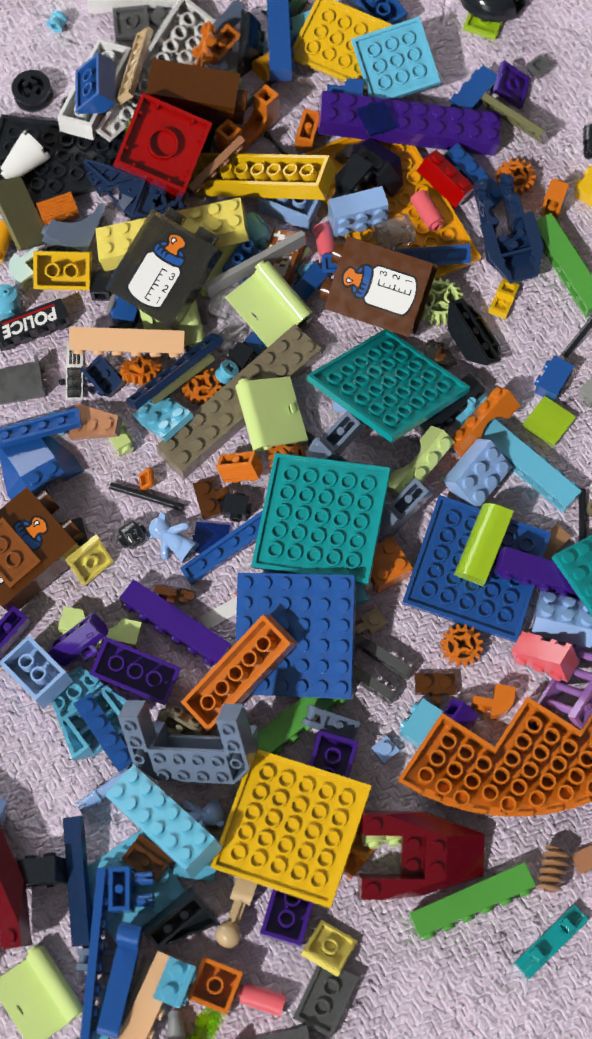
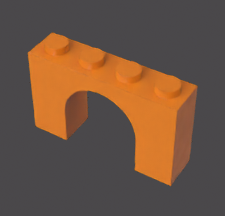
[215,84,280,154]

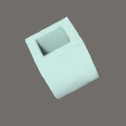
[9,247,38,292]

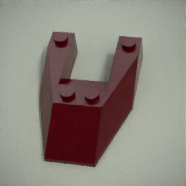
[358,810,485,900]
[0,823,32,950]

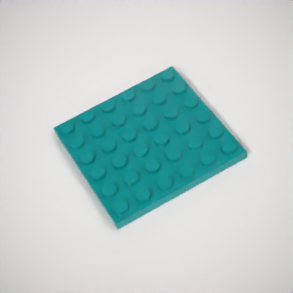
[307,329,470,443]
[251,453,391,585]

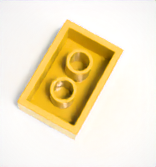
[33,250,92,290]

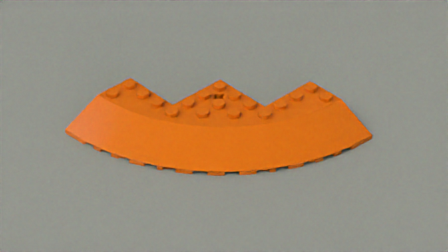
[397,697,592,817]

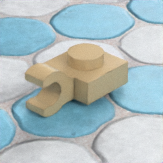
[355,607,388,638]

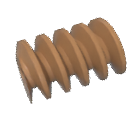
[535,845,570,893]

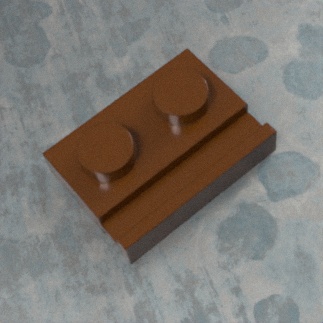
[122,834,173,884]

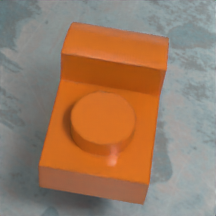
[470,683,516,720]

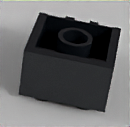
[332,153,373,198]

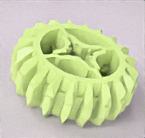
[422,277,464,327]

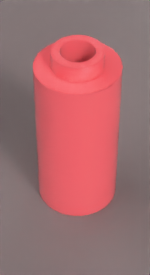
[410,190,444,231]
[313,223,335,263]
[237,982,287,1017]

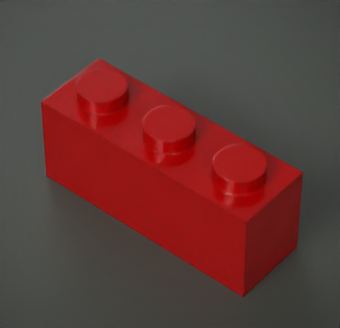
[417,150,473,208]

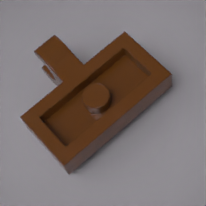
[193,478,230,521]
[154,584,197,603]
[414,673,456,709]

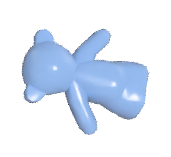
[146,512,199,563]
[183,799,225,829]

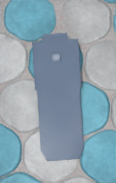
[213,0,246,36]

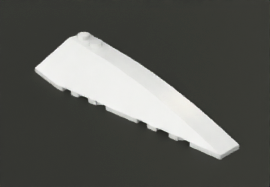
[95,0,216,142]

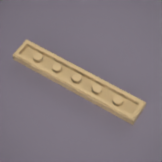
[116,27,153,105]

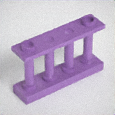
[537,644,592,729]

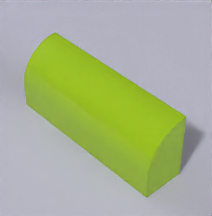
[454,503,514,587]

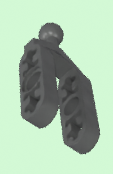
[354,636,414,704]

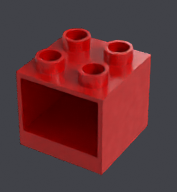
[113,92,212,201]

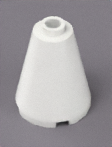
[0,131,51,179]

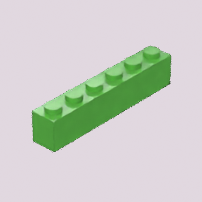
[536,213,592,318]
[258,697,348,756]
[408,862,536,941]

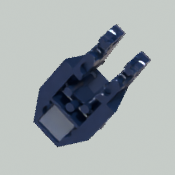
[83,158,187,221]
[473,173,544,284]

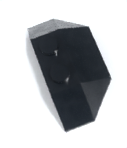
[237,8,265,78]
[335,138,404,198]
[447,298,502,366]

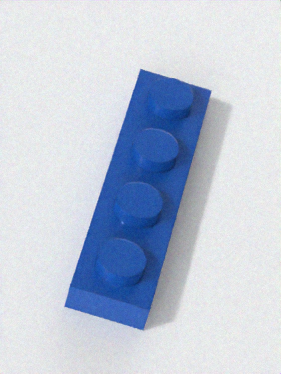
[444,143,503,208]
[73,693,133,772]

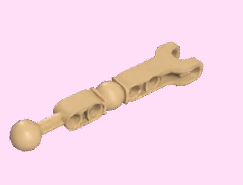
[215,877,258,948]

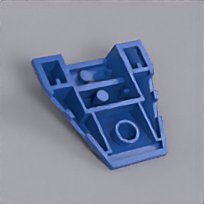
[0,436,84,500]

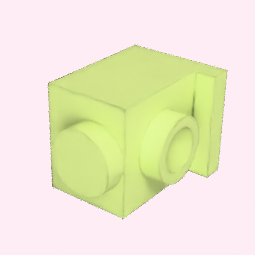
[109,422,134,456]

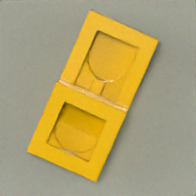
[488,279,520,319]

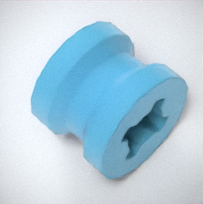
[46,10,68,33]
[215,360,239,384]

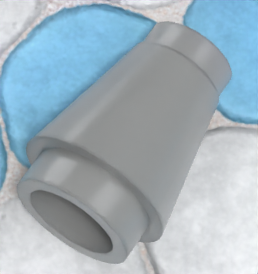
[166,1011,188,1039]

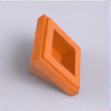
[139,467,157,491]

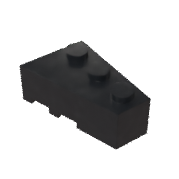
[16,853,67,889]
[142,886,221,951]

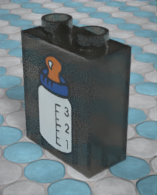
[105,206,223,330]

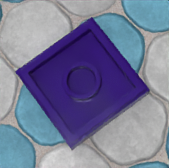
[493,60,531,110]

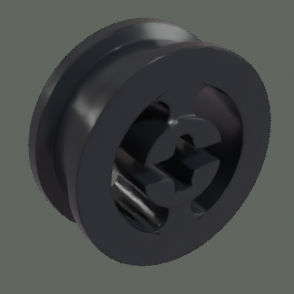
[11,70,53,112]

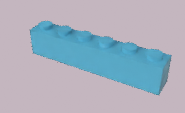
[482,418,581,514]

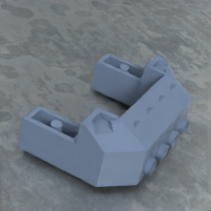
[306,411,434,536]
[118,700,258,784]

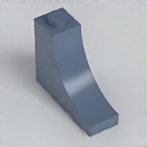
[41,204,105,252]

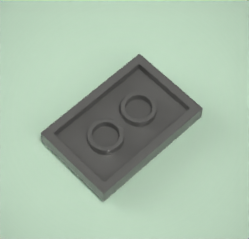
[292,965,359,1038]

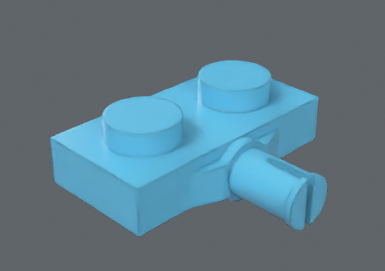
[456,394,488,429]

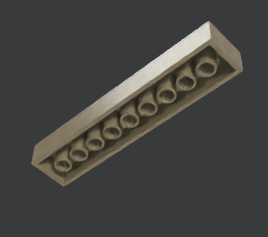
[156,324,321,480]

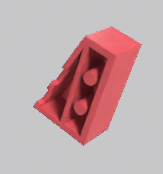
[511,631,579,683]

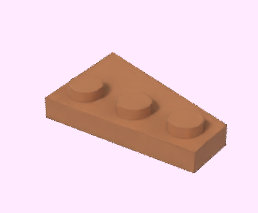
[68,403,123,440]

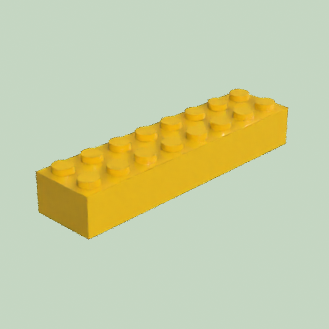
[188,153,337,200]

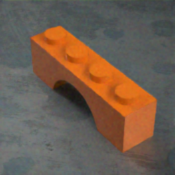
[452,386,521,457]

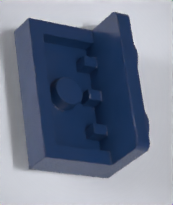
[80,355,126,398]

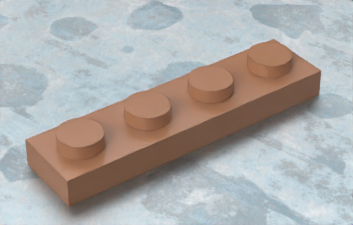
[186,135,245,194]

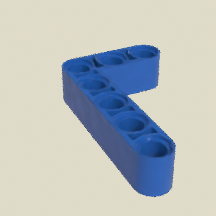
[96,922,143,1039]

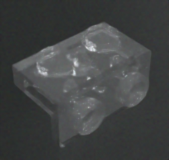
[206,314,249,354]

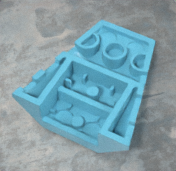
[51,665,126,761]

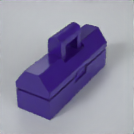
[47,612,109,667]

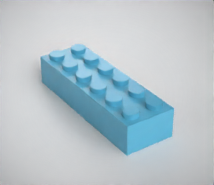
[105,765,223,879]

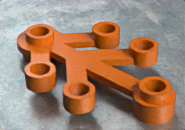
[191,21,215,67]

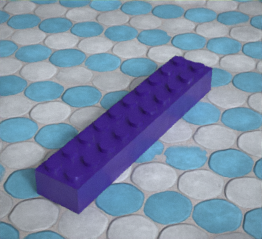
[317,91,500,156]
[260,730,358,948]

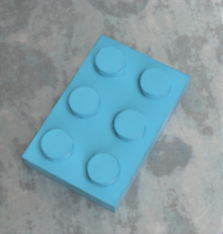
[131,396,194,442]

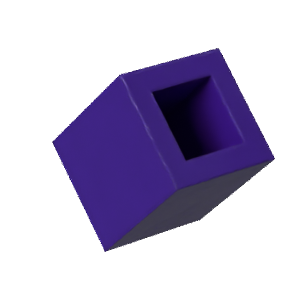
[443,699,479,730]

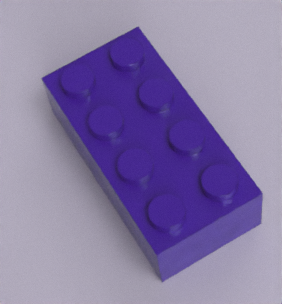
[89,637,181,706]

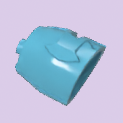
[246,212,271,249]
[0,284,22,320]

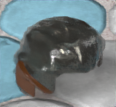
[424,339,458,369]

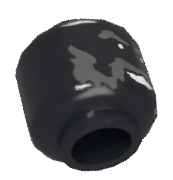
[117,521,147,550]

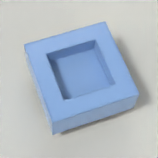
[371,735,400,765]

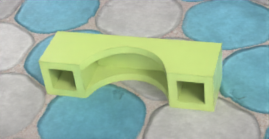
[388,426,455,497]
[58,606,143,650]

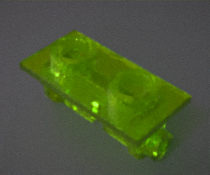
[188,1009,220,1039]

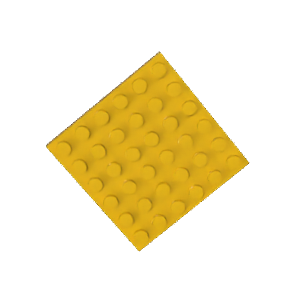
[210,749,372,909]

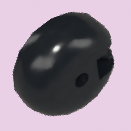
[460,0,527,22]

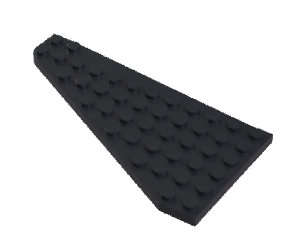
[0,114,215,207]

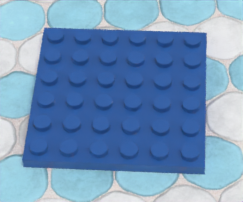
[402,495,552,643]
[235,573,357,699]

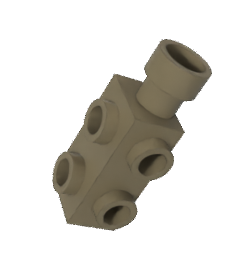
[157,704,213,736]

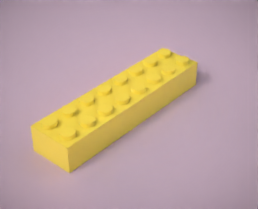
[95,198,249,271]

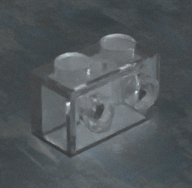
[372,214,416,249]

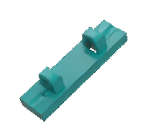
[513,904,589,980]

